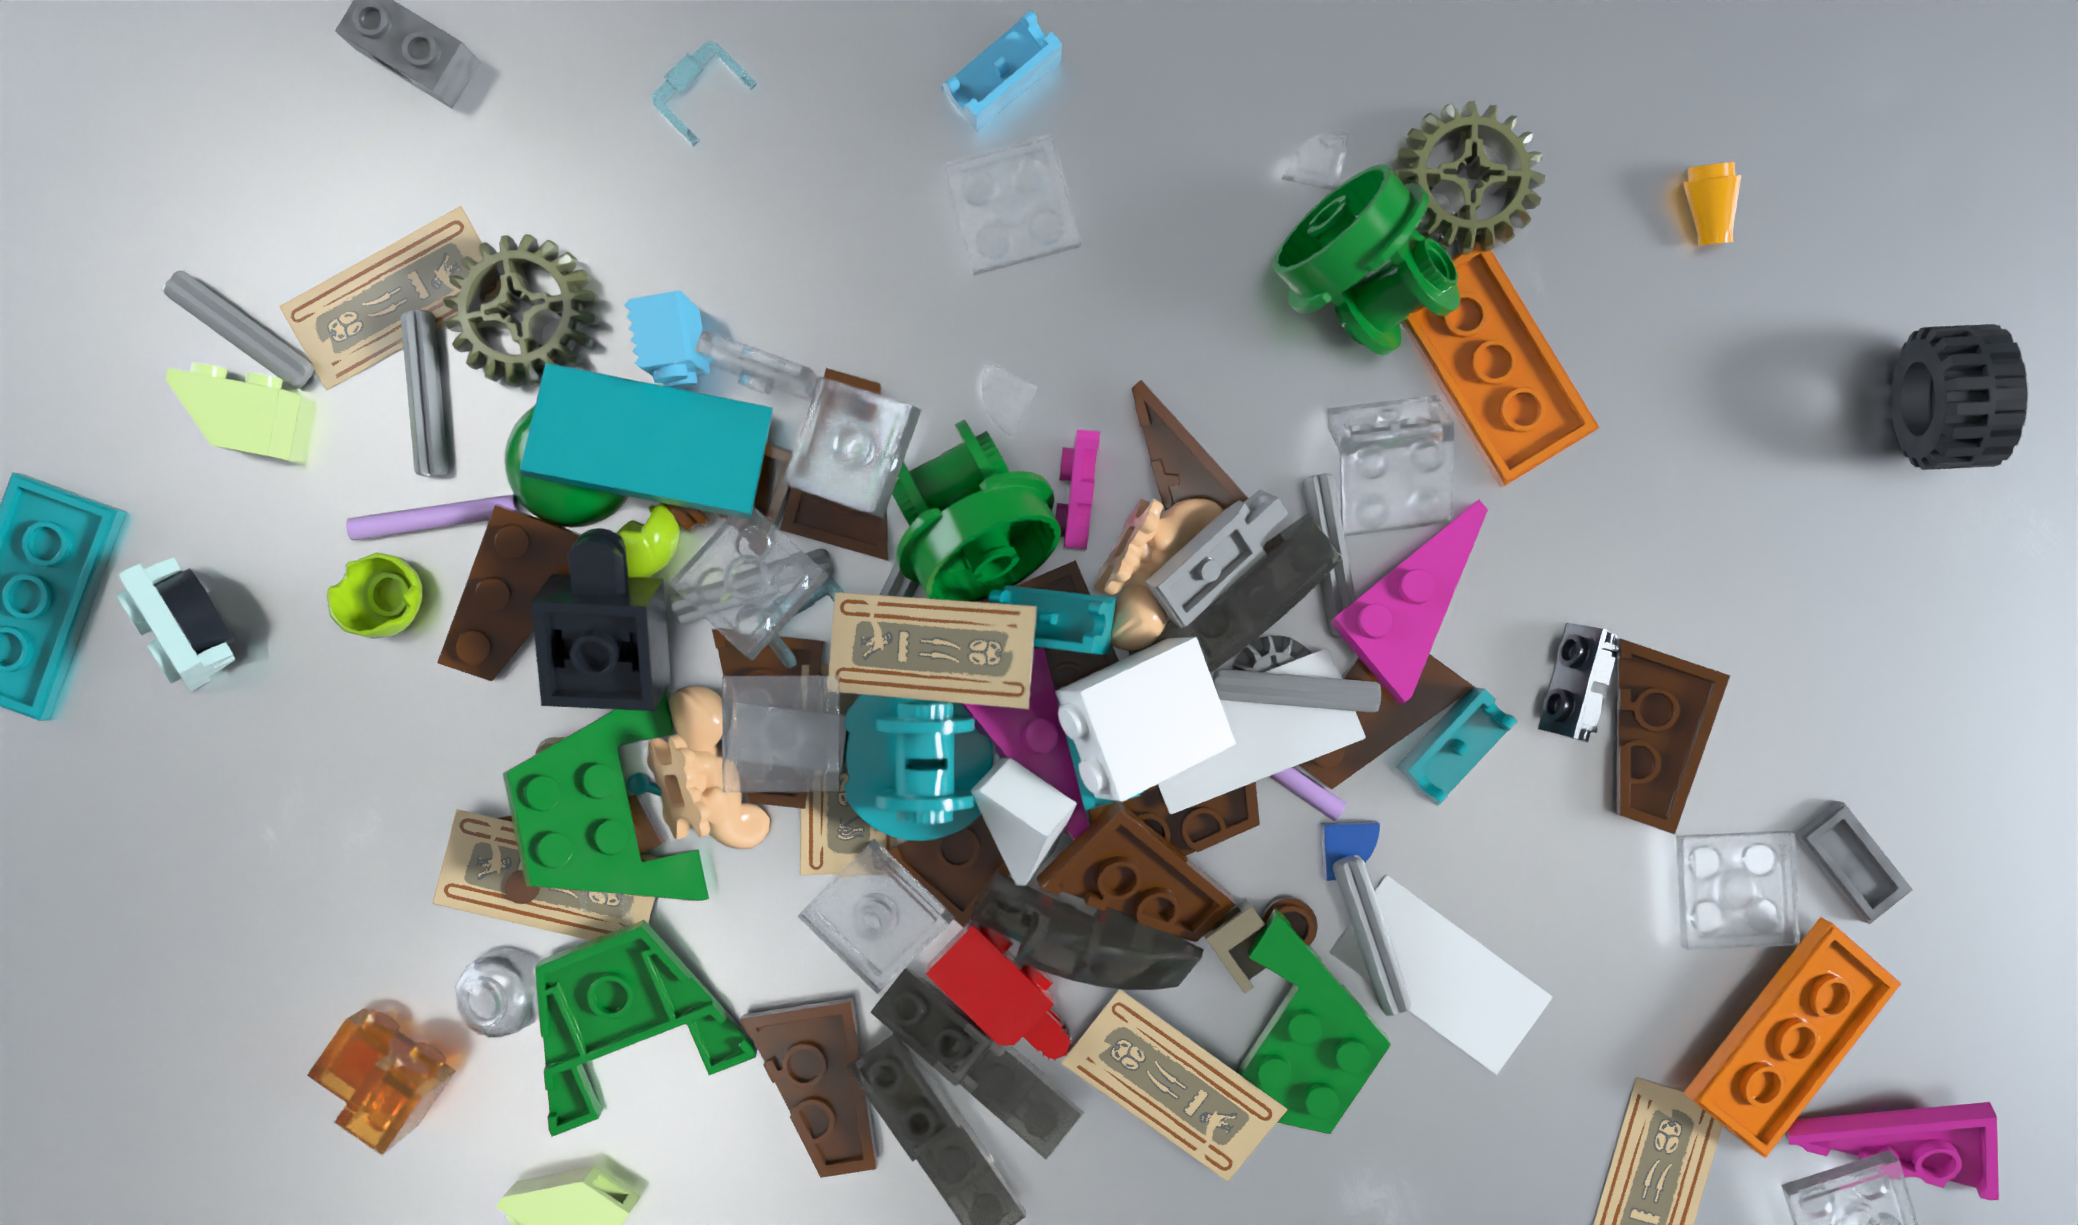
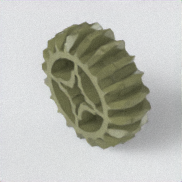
[1394,100,1546,255]
[443,234,599,388]

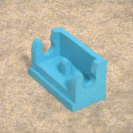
[941,10,1062,132]

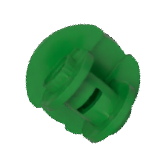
[1273,164,1460,356]
[887,419,1061,602]

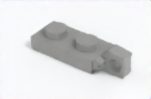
[1145,489,1289,628]

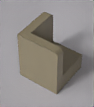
[1204,899,1266,994]

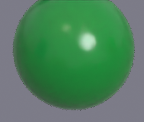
[504,405,629,528]

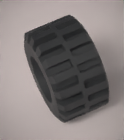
[1891,324,2028,470]

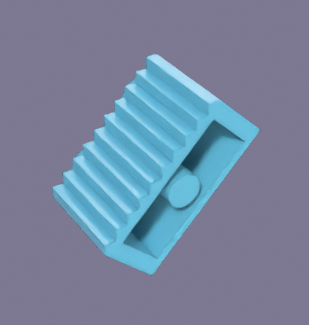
[624,291,710,389]

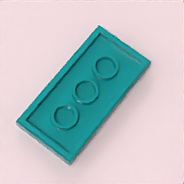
[520,363,773,520]
[0,472,126,721]

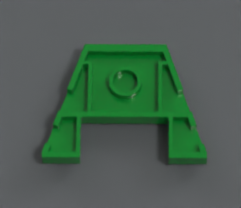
[503,692,709,901]
[1236,909,1391,1134]
[535,920,758,1137]

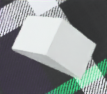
[971,758,1077,886]

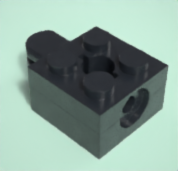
[531,528,671,711]

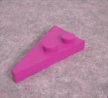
[1330,500,1488,705]
[960,647,1088,841]
[1785,1102,1999,1200]

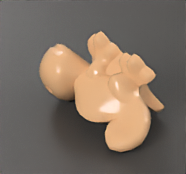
[1094,498,1224,651]
[647,686,770,849]

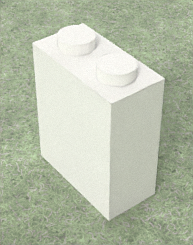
[1055,637,1235,801]

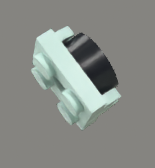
[116,557,235,692]

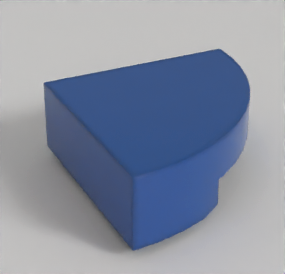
[1321,821,1380,881]

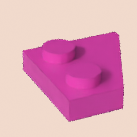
[1055,429,1100,552]

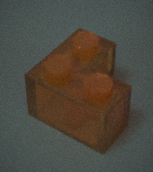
[307,1008,456,1155]

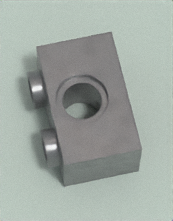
[335,0,481,109]

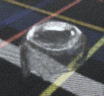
[455,948,539,1038]

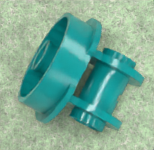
[844,694,993,841]

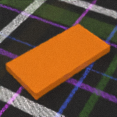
[1401,242,1600,487]
[1683,917,1902,1159]

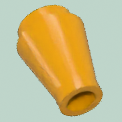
[1683,162,1741,246]

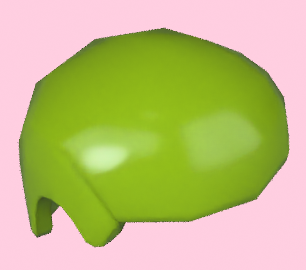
[616,503,681,578]
[327,552,423,639]

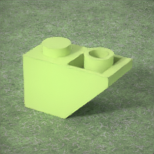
[166,362,301,461]
[496,1166,640,1225]

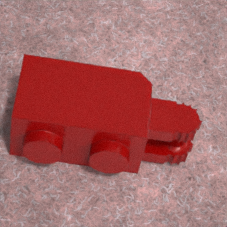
[925,917,1072,1061]

